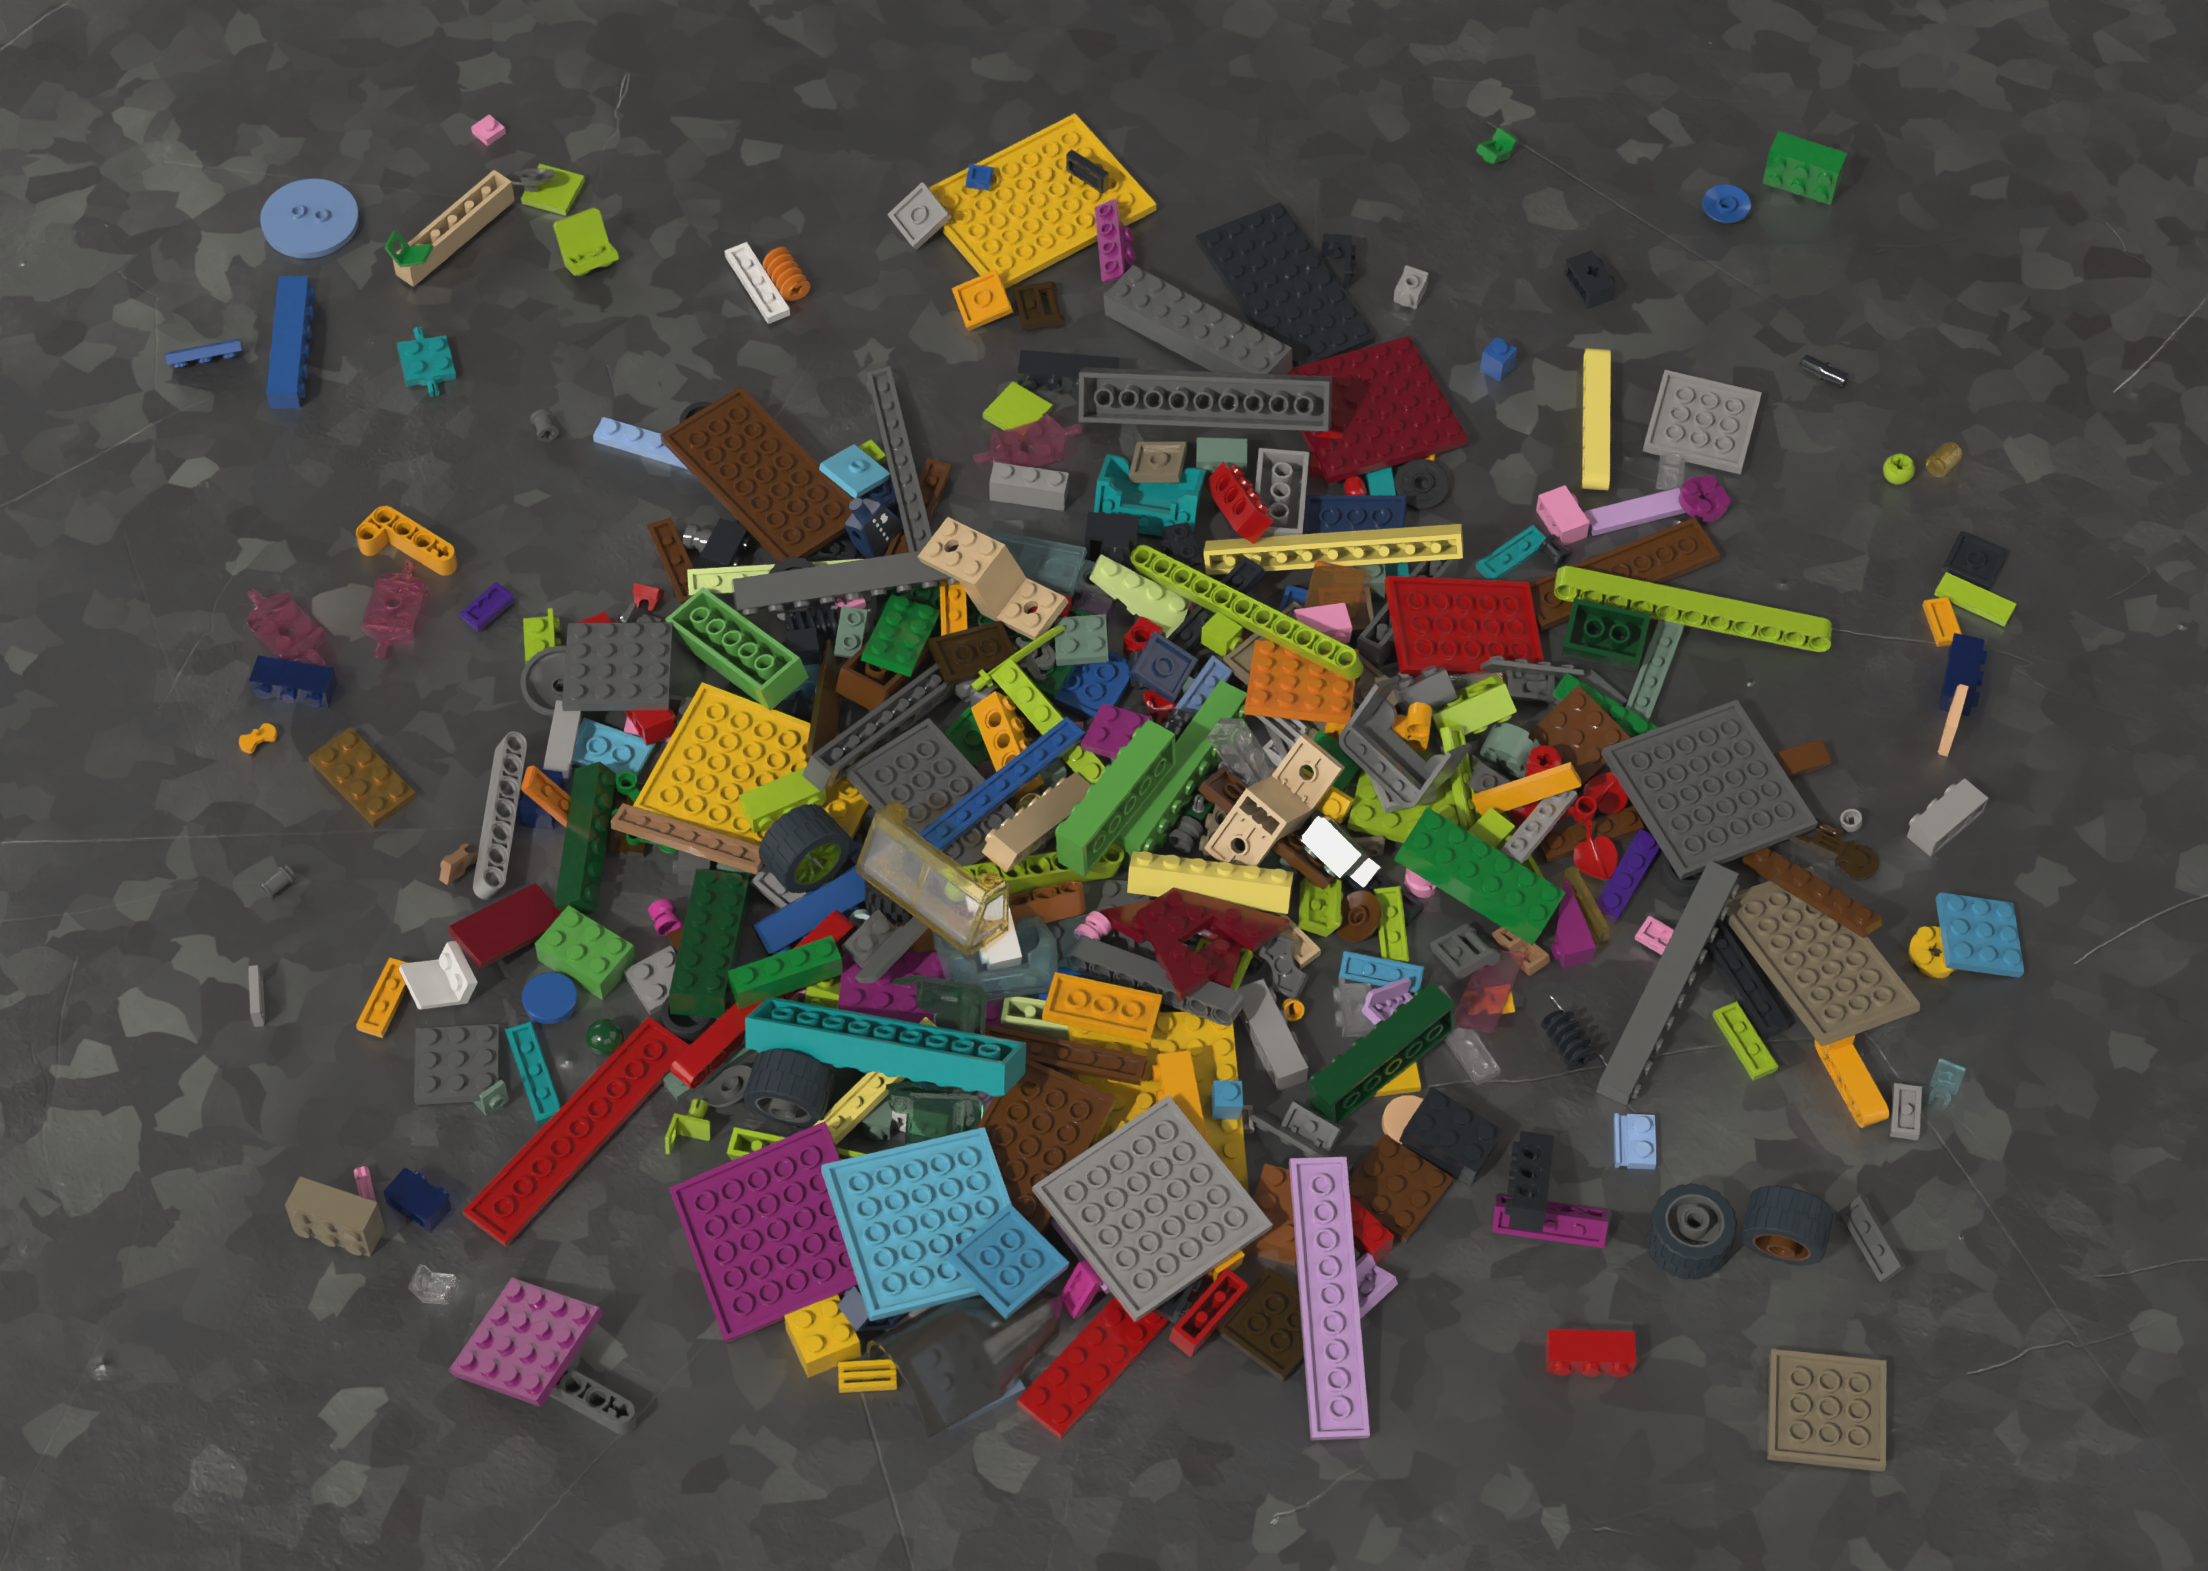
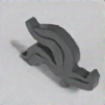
[1016,637,1056,681]

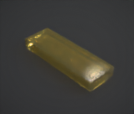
[1563,866,1610,947]

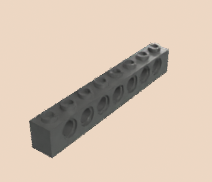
[802,663,955,792]

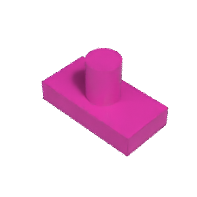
[1058,1260,1103,1319]

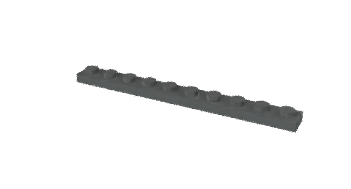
[866,366,932,552]

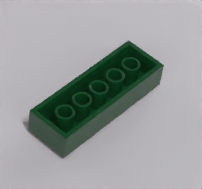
[669,869,751,1018]
[1308,982,1456,1124]

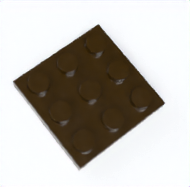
[1215,1267,1304,1382]

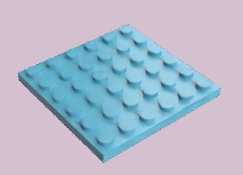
[821,1127,1011,1321]

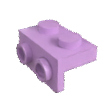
[1362,977,1413,1025]
[1355,1252,1398,1319]

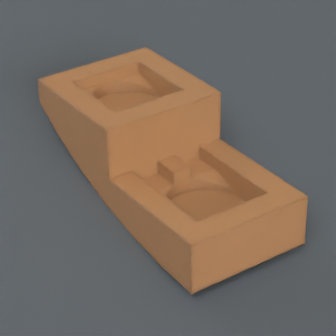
[1493,927,1550,976]

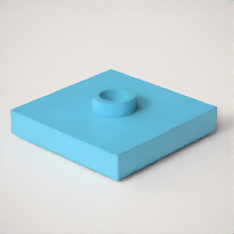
[819,444,890,499]

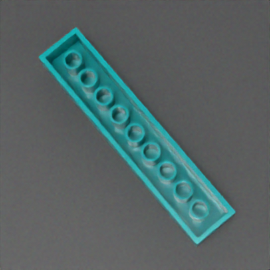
[745,997,1026,1097]

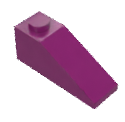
[1551,880,1596,968]

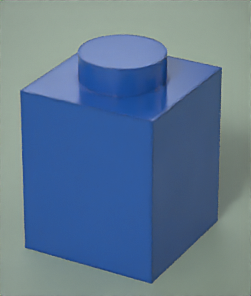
[1480,337,1517,382]

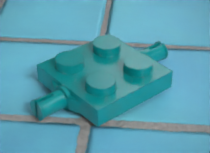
[397,326,456,397]

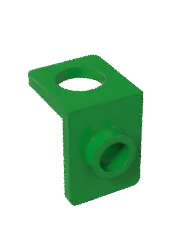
[385,231,434,267]

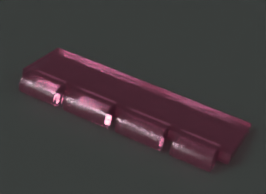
[1455,949,1524,1033]

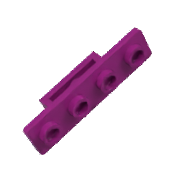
[1095,199,1136,284]

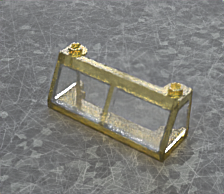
[856,800,1009,957]

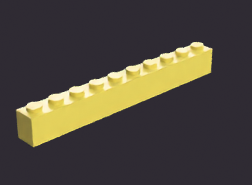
[1204,524,1463,575]

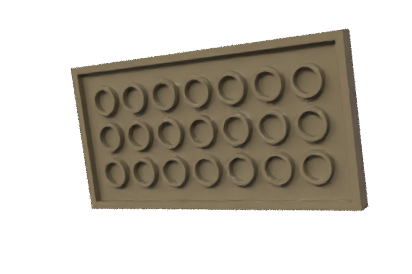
[1725,866,1920,1047]

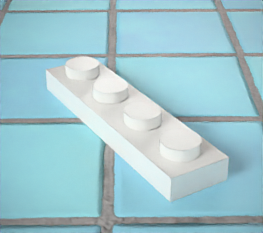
[725,242,790,324]

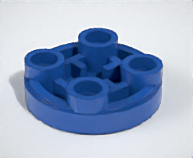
[522,972,578,1024]

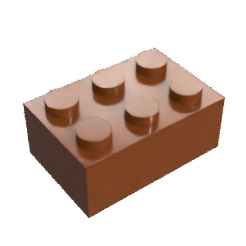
[1241,1164,1297,1266]

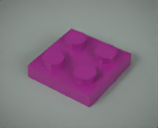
[1081,703,1151,759]

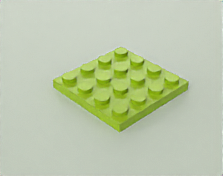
[1346,752,1459,843]

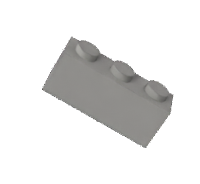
[989,462,1069,511]
[1907,778,1988,857]

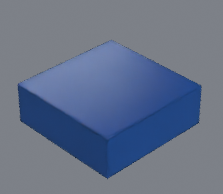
[965,164,994,191]

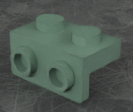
[834,606,871,659]

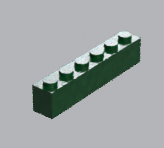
[554,761,616,915]

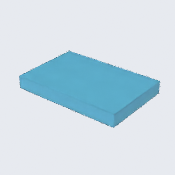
[572,718,656,782]

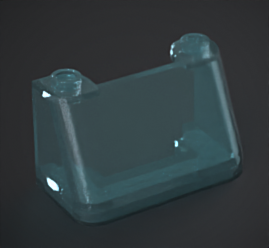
[933,916,1058,1004]

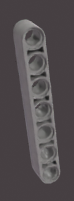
[473,731,527,900]

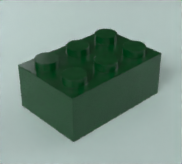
[1561,598,1651,672]

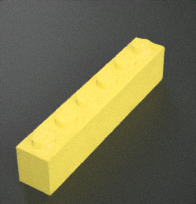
[1127,851,1293,914]

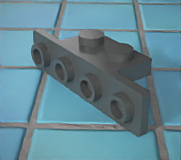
[1480,656,1584,703]
[1250,1099,1354,1172]

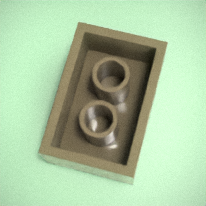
[285,1176,385,1257]

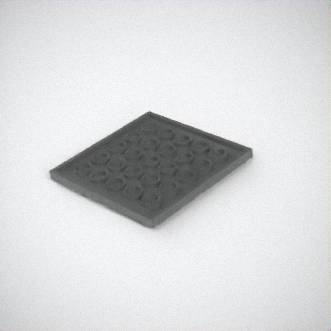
[1601,700,1818,880]

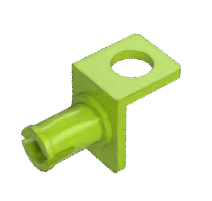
[665,1099,711,1155]

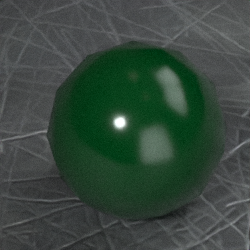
[586,1019,624,1057]

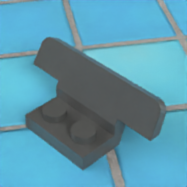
[841,909,935,983]

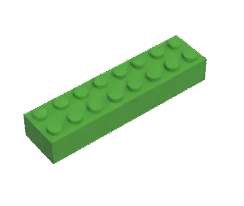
[1113,680,1248,870]

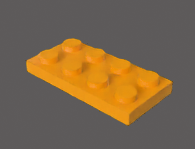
[1042,972,1162,1044]

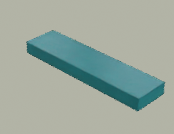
[505,1021,561,1125]

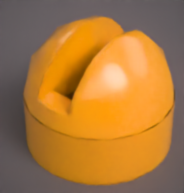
[1281,998,1304,1021]

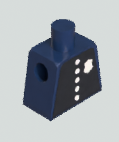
[845,498,903,558]

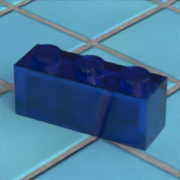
[1938,633,1988,716]
[249,655,337,708]

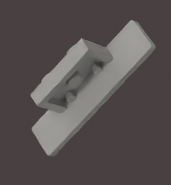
[1500,790,1577,864]

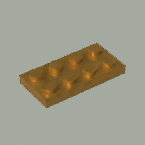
[308,727,417,828]

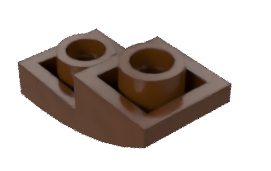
[1773,740,1832,778]

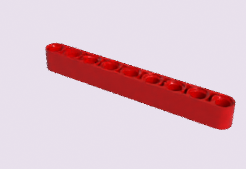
[670,910,859,1089]

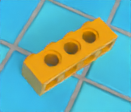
[971,691,1044,800]

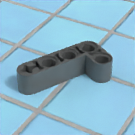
[549,1351,637,1435]

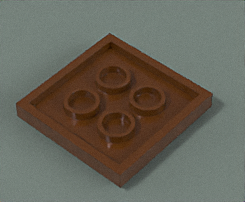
[1528,685,1631,794]
[1348,1134,1454,1244]

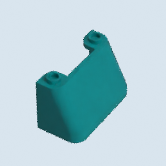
[1094,454,1206,537]

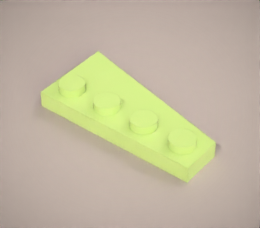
[1089,555,1191,638]

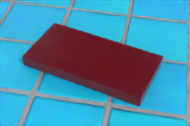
[447,883,562,969]

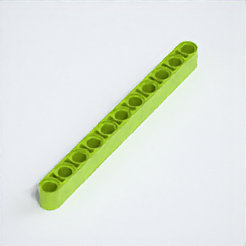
[1130,545,1364,680]
[1554,566,1832,652]

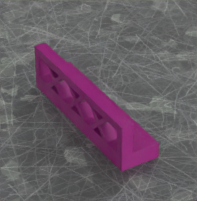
[1492,1194,1608,1248]

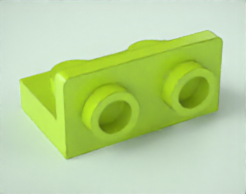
[523,608,561,664]

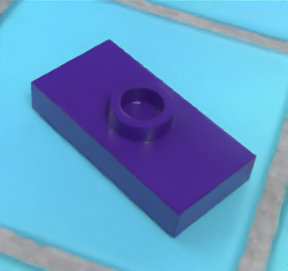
[459,582,515,633]

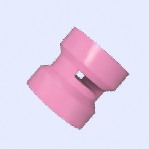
[1074,911,1112,941]

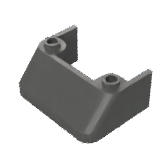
[1339,676,1472,808]

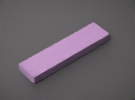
[1585,488,1686,536]

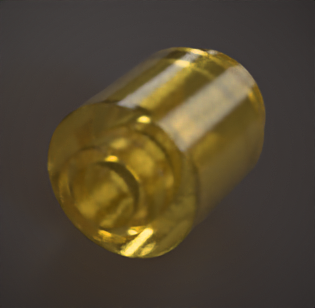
[1926,442,1962,477]

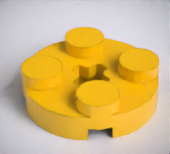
[1908,926,1958,978]

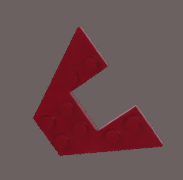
[1136,887,1290,1001]
[1099,899,1242,989]

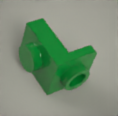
[1476,127,1518,164]

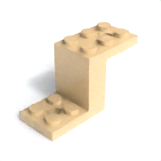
[917,517,1069,640]
[1204,733,1345,867]

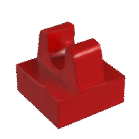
[632,583,665,612]

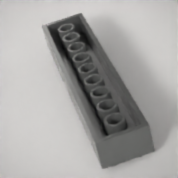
[1079,367,1332,431]

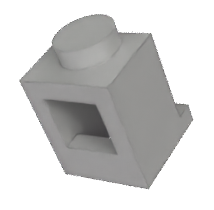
[1393,265,1429,309]

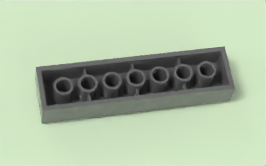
[1103,265,1293,375]

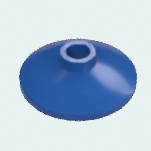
[1702,184,1751,223]

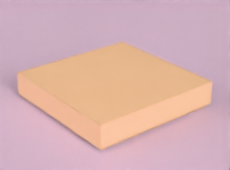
[1938,684,1969,757]

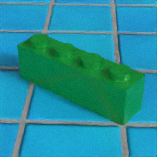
[728,936,842,1009]

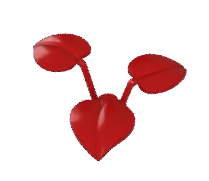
[1508,772,1628,880]

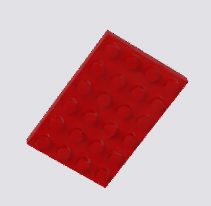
[1384,576,1544,677]

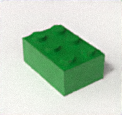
[1763,131,1847,205]

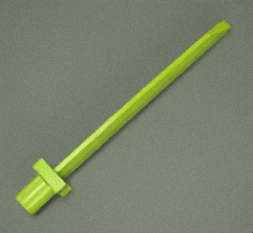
[971,625,1065,692]

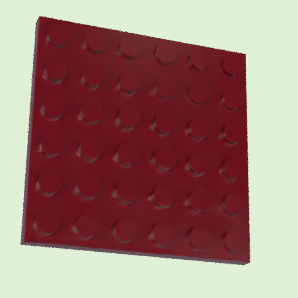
[1286,336,1468,484]

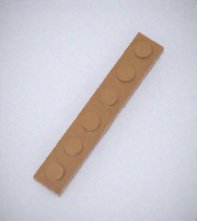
[611,803,764,875]

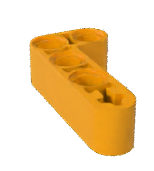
[356,506,457,576]
[1324,702,1432,753]
[1815,1035,1889,1128]

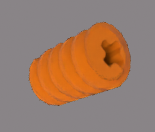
[763,247,810,301]

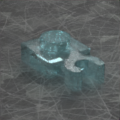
[1928,1058,1966,1109]

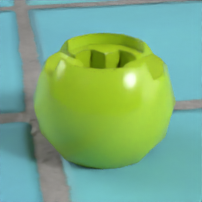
[1883,453,1915,485]

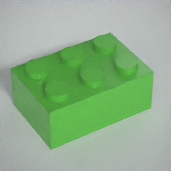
[535,905,636,1000]

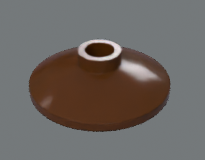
[1336,891,1381,943]

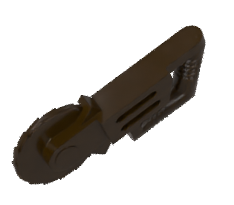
[1789,818,1879,880]

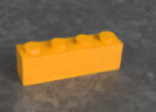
[1151,1050,1208,1143]

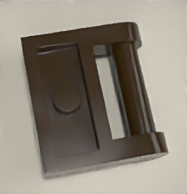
[1013,281,1066,331]

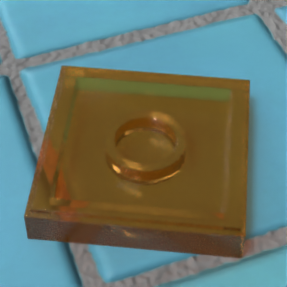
[1304,560,1366,621]

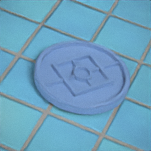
[260,179,359,259]

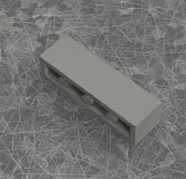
[1237,979,1310,1092]

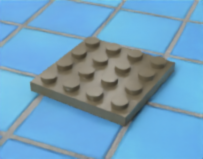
[1767,1349,1887,1472]

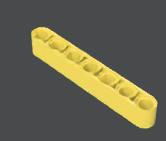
[1582,348,1611,491]

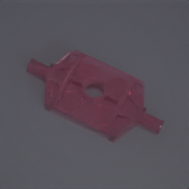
[973,413,1081,468]
[361,560,428,659]
[246,588,326,668]

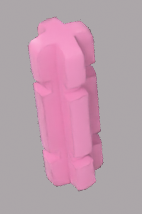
[354,1166,376,1202]

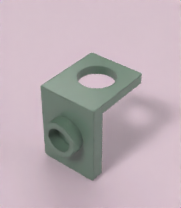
[474,1079,509,1117]

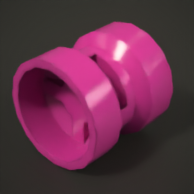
[648,899,682,936]

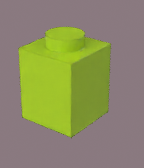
[1201,612,1243,658]

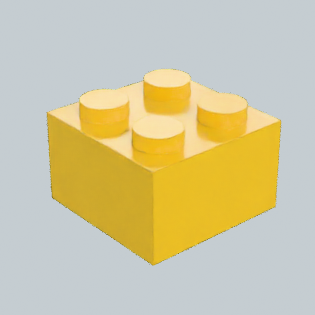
[784,1295,861,1378]

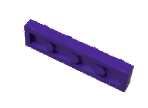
[1592,829,1661,924]

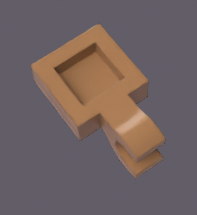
[439,843,478,885]

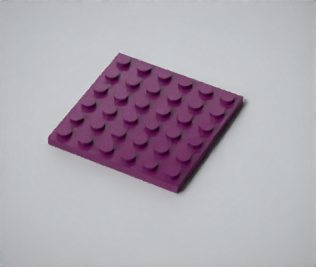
[669,1121,858,1344]

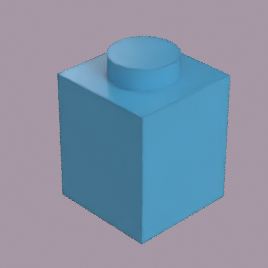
[1210,1080,1243,1120]

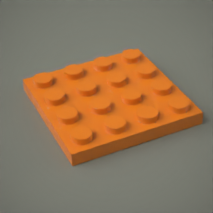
[1244,640,1359,724]

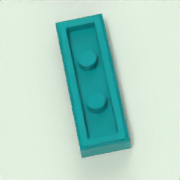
[1476,525,1547,580]

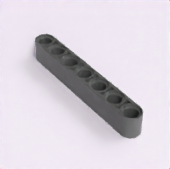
[1065,936,1245,1026]

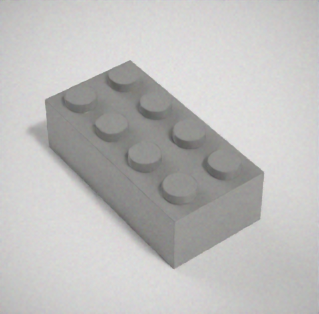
[1255,448,1309,537]

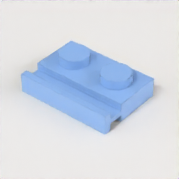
[1613,1113,1656,1170]

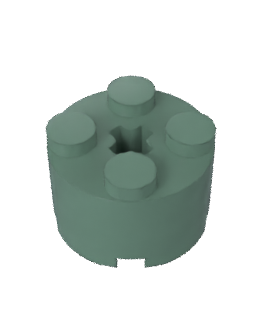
[1479,723,1540,781]

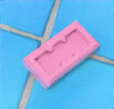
[1635,915,1674,955]

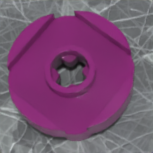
[1678,475,1731,522]

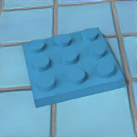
[1936,892,2025,978]
[946,1204,1069,1319]

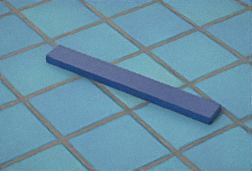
[913,717,1086,860]

